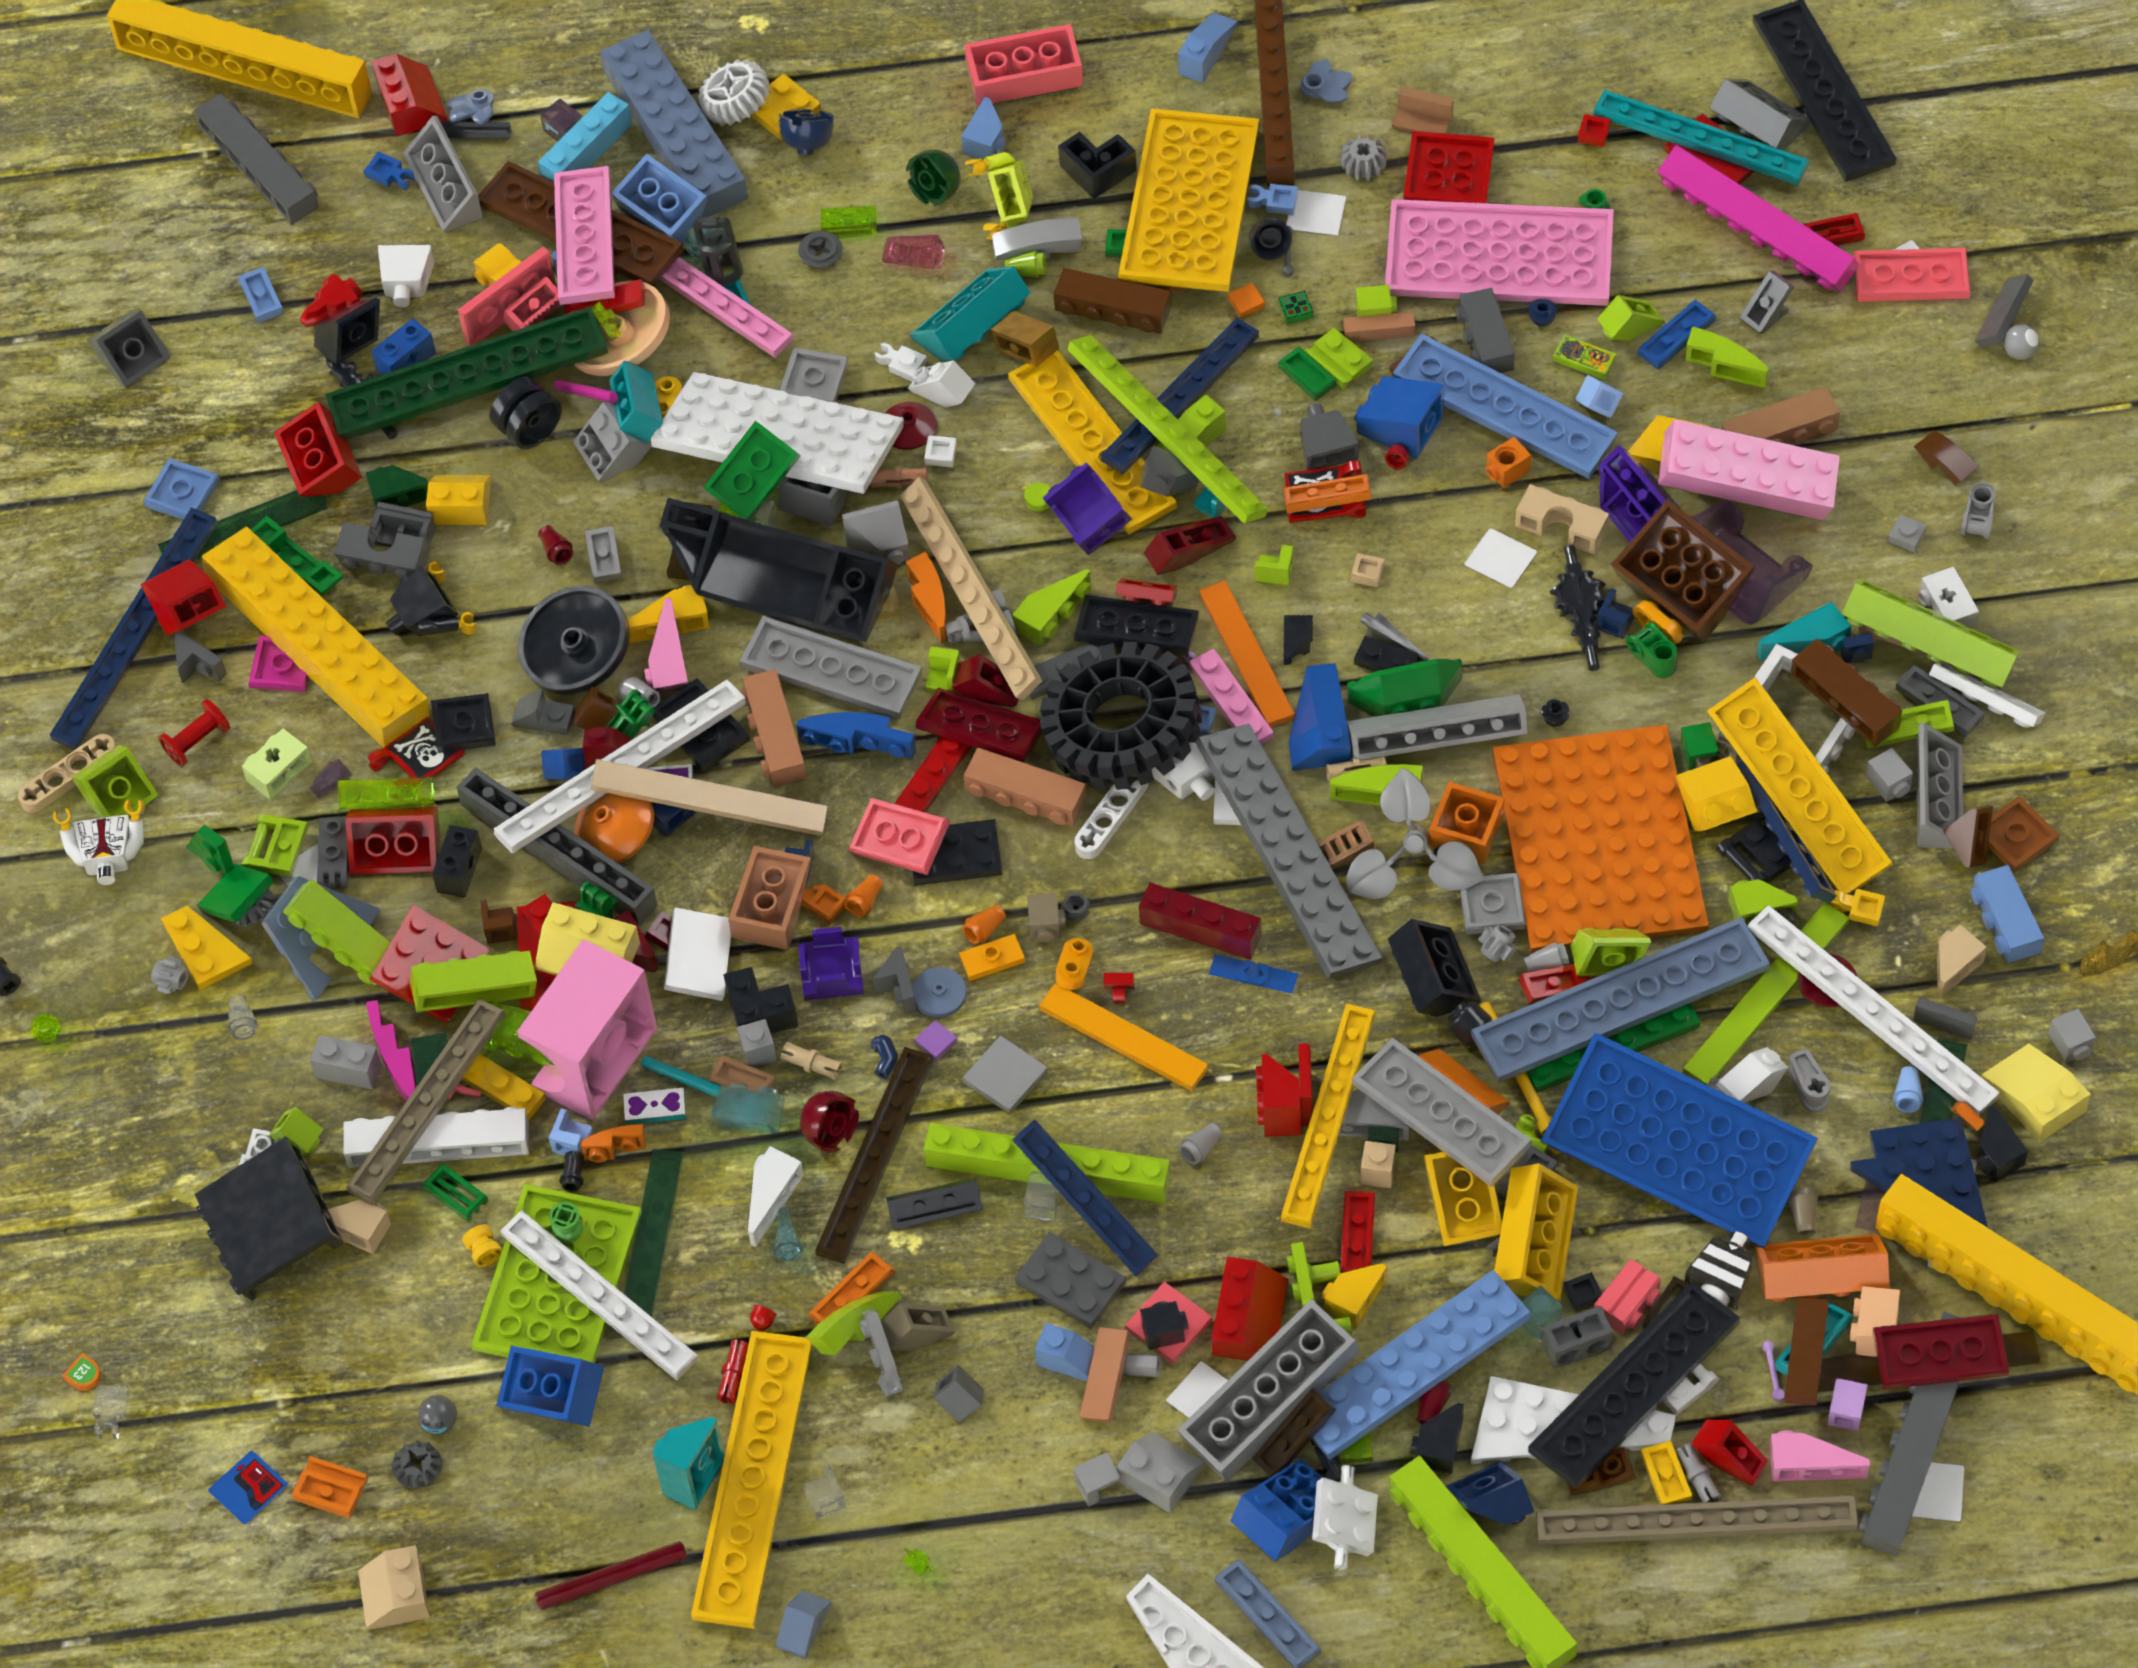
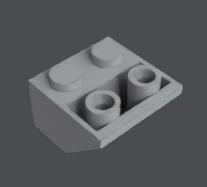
[573,402,652,482]

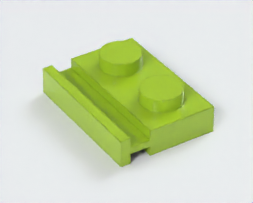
[1305,327,1373,390]

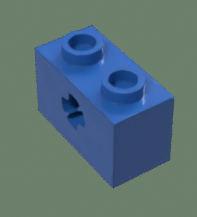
[371,318,436,375]

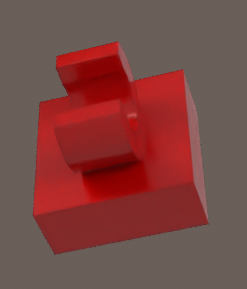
[1103,973,1135,1003]

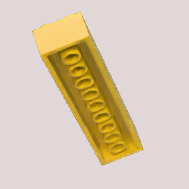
[107,0,373,119]
[201,526,430,748]
[1875,1174,2138,1395]

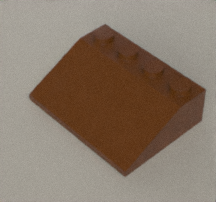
[1611,499,1755,643]

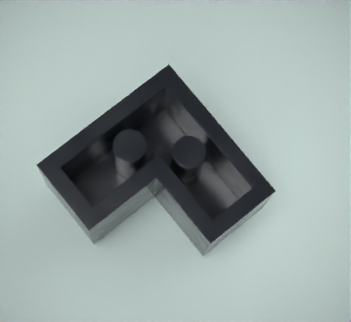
[1058,131,1137,199]
[723,967,799,1034]

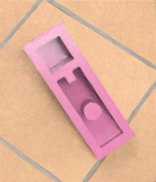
[644,597,688,692]
[1769,1430,1870,1482]

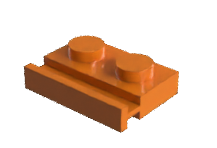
[292,1456,369,1519]

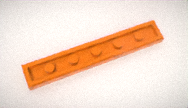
[1199,580,1295,728]

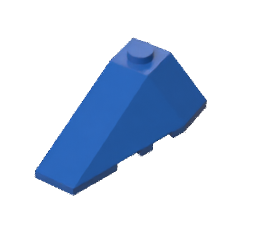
[1289,663,1350,771]

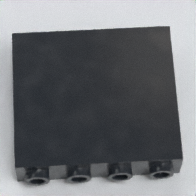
[195,1136,344,1301]

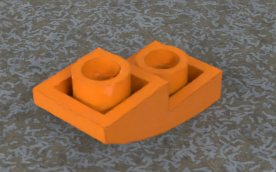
[581,1124,646,1163]

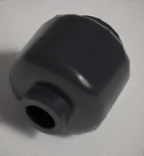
[1447,1001,1492,1046]

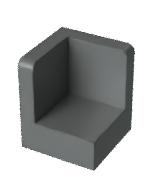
[933,1365,984,1422]

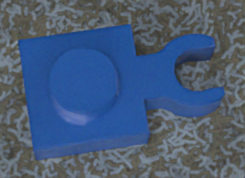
[364,152,415,190]

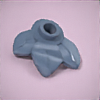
[1300,59,1352,103]
[446,89,494,127]

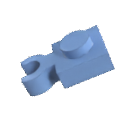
[1248,184,1298,215]

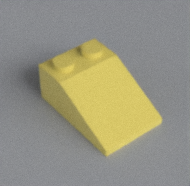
[1981,1043,2091,1143]

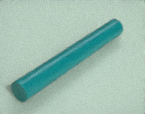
[641,1056,727,1099]

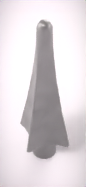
[1360,612,1429,661]

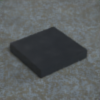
[431,693,496,753]

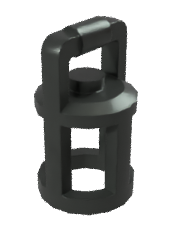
[693,217,744,286]

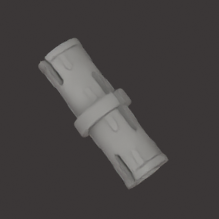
[1675,1443,1722,1503]

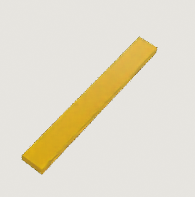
[1281,1003,1376,1229]

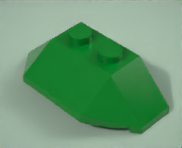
[1347,659,1462,717]

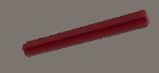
[535,1541,687,1610]

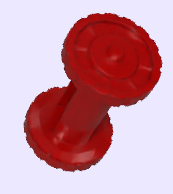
[158,699,231,767]

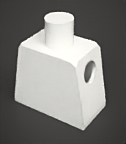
[378,245,434,307]
[1151,741,1215,801]

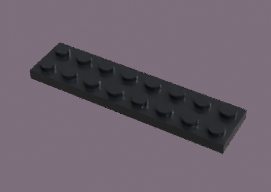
[1753,0,1896,182]
[1528,1282,1740,1489]

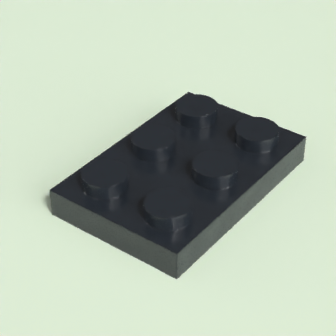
[653,678,750,772]
[913,819,1002,886]

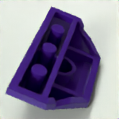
[1599,445,1682,542]

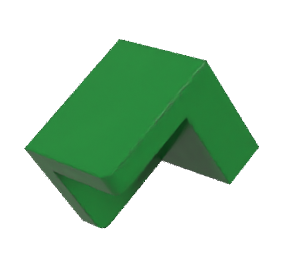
[1680,722,1718,771]

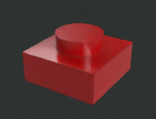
[1577,114,1611,147]

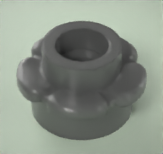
[1061,893,1090,921]

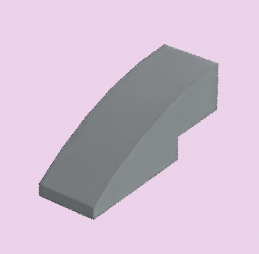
[992,217,1082,260]

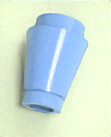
[1893,1066,1924,1113]

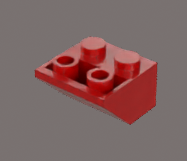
[141,559,226,635]
[1256,1054,1301,1137]

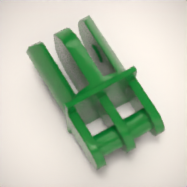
[606,689,656,740]
[576,881,618,919]

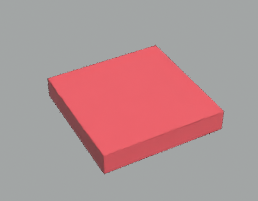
[1125,1282,1212,1365]

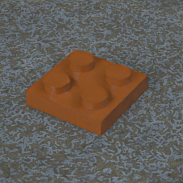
[1988,796,2060,873]

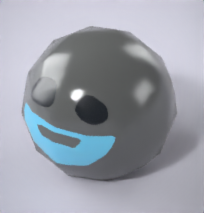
[418,1395,457,1434]

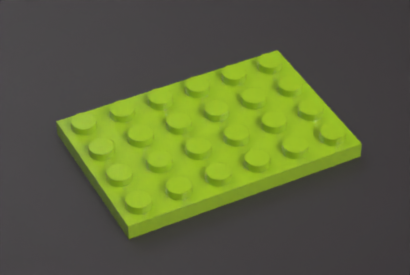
[471,1184,642,1363]

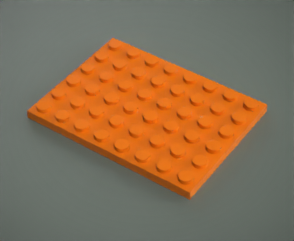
[1493,724,1709,954]

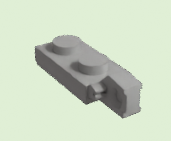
[859,1308,903,1396]

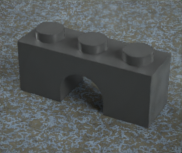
[334,522,430,579]

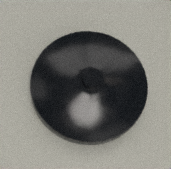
[518,586,630,695]

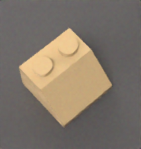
[358,1545,430,1630]

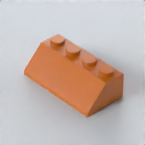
[1755,1234,1890,1302]

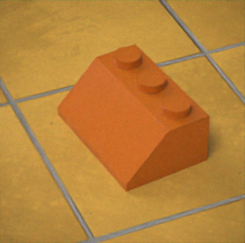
[1418,1049,1509,1115]

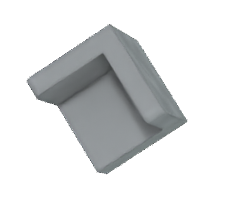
[1073,1452,1120,1507]

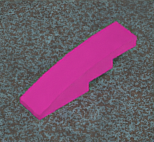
[366,1000,417,1102]

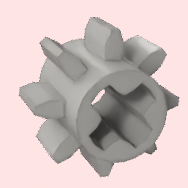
[1478,925,1518,962]
[151,956,188,995]

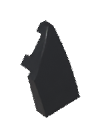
[1283,615,1313,665]

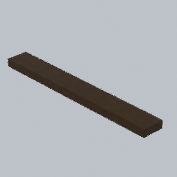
[815,1047,933,1264]
[1818,1331,2040,1392]

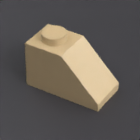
[1937,924,1987,998]
[328,1199,391,1254]

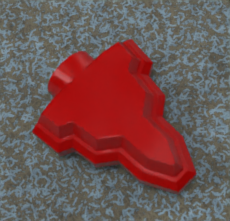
[299,274,363,328]

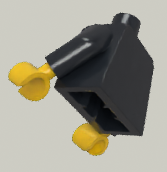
[386,562,477,636]

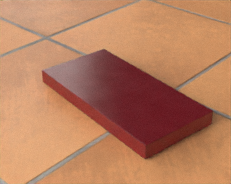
[915,688,1043,762]
[1872,1314,2010,1390]

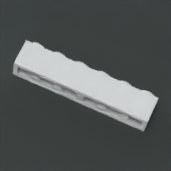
[343,1107,529,1168]

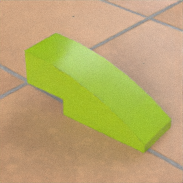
[1686,327,1768,388]
[1330,764,1423,806]
[806,1291,901,1355]

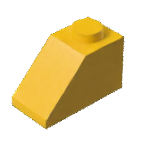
[1322,1263,1387,1328]

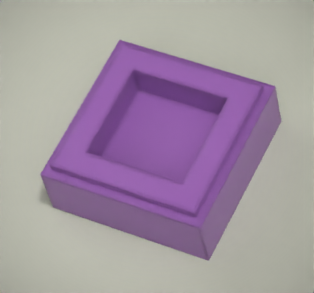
[914,1020,957,1062]

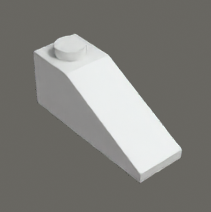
[748,1146,804,1247]

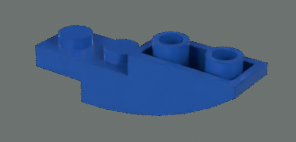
[796,712,916,759]

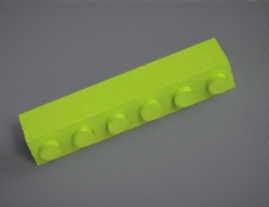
[1842,578,2020,688]

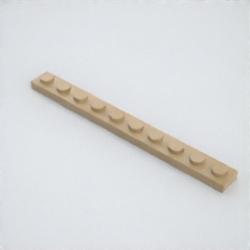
[900,477,1042,700]

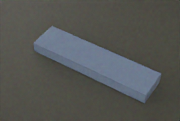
[1214,1559,1321,1668]

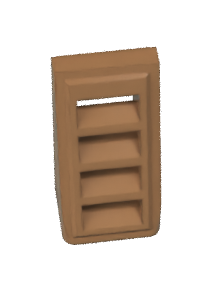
[1317,820,1374,869]

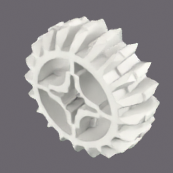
[698,59,771,126]

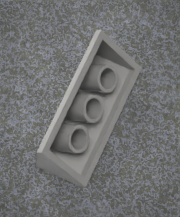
[403,116,483,232]
[1916,722,1963,848]

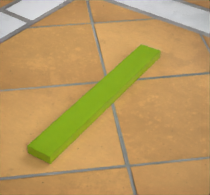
[1683,902,1850,1086]

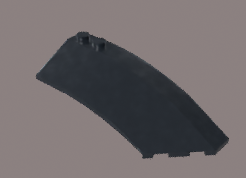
[660,498,898,642]

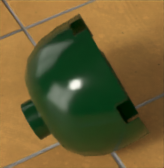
[906,149,961,206]

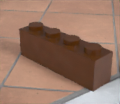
[1054,268,1171,334]
[1790,639,1902,747]

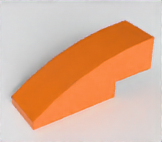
[906,552,947,643]

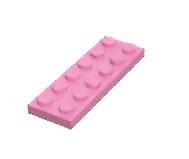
[554,166,615,305]

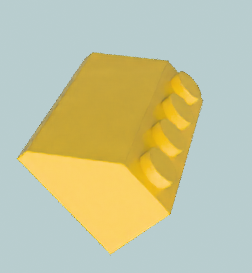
[1494,1163,1578,1301]

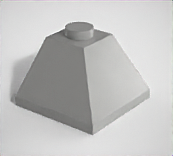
[842,500,910,564]

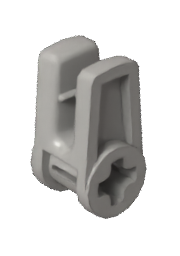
[1788,1049,1831,1113]

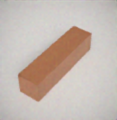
[1343,312,1415,342]

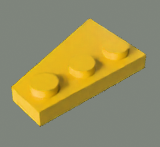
[161,905,253,990]

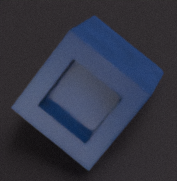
[541,747,586,780]

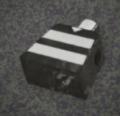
[1685,1232,1753,1310]

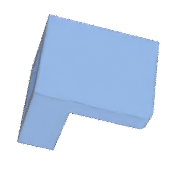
[1575,375,1623,418]
[549,1108,592,1158]

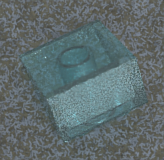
[710,1083,785,1134]

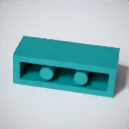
[609,360,663,443]

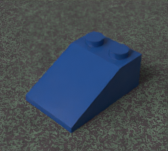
[496,1346,605,1427]

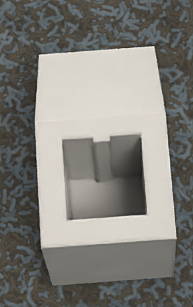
[908,360,975,408]

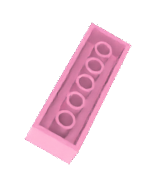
[1658,419,1840,520]

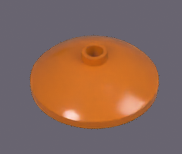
[574,793,654,864]

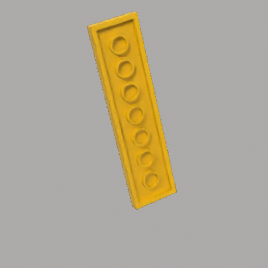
[1008,350,1177,535]
[1707,677,1893,895]

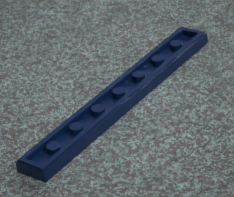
[1101,318,1259,475]

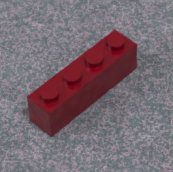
[1139,882,1262,960]

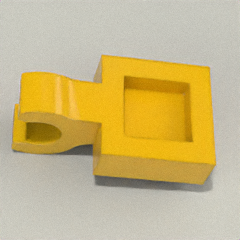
[1830,888,1885,927]

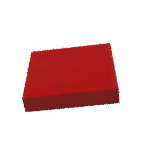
[1298,1043,1313,1126]

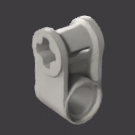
[1960,482,1996,540]

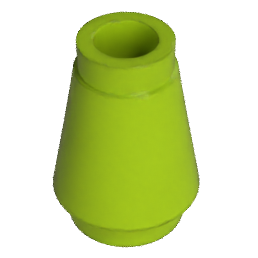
[1005,250,1047,278]

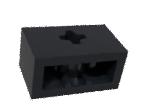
[432,825,482,898]

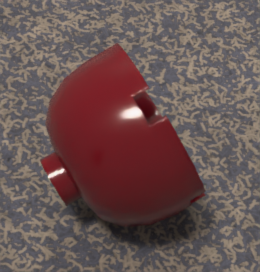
[800,1090,859,1153]

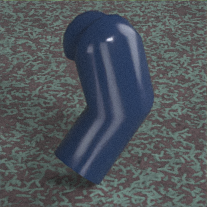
[871,1035,898,1079]

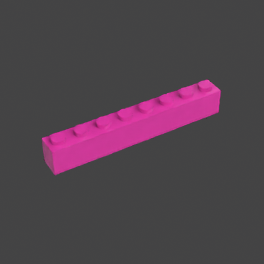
[1657,145,1859,292]

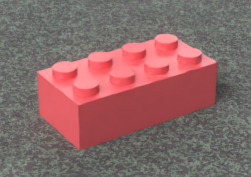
[964,24,1083,106]

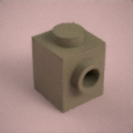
[1027,893,1066,942]

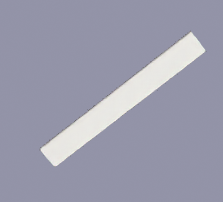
[500,1210,699,1380]

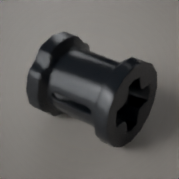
[0,957,21,996]

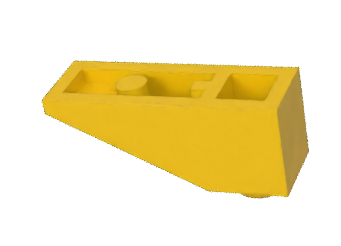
[628,585,710,644]

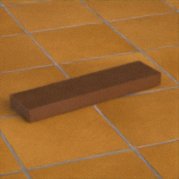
[1784,1297,1829,1406]

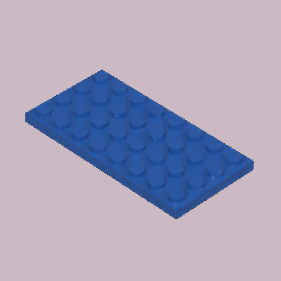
[1541,1033,1818,1249]

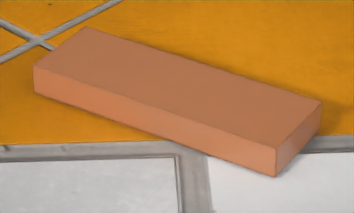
[1080,1327,1131,1423]

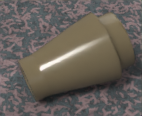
[1788,1188,1818,1235]

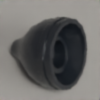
[1249,217,1292,260]

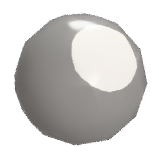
[2003,324,2039,360]

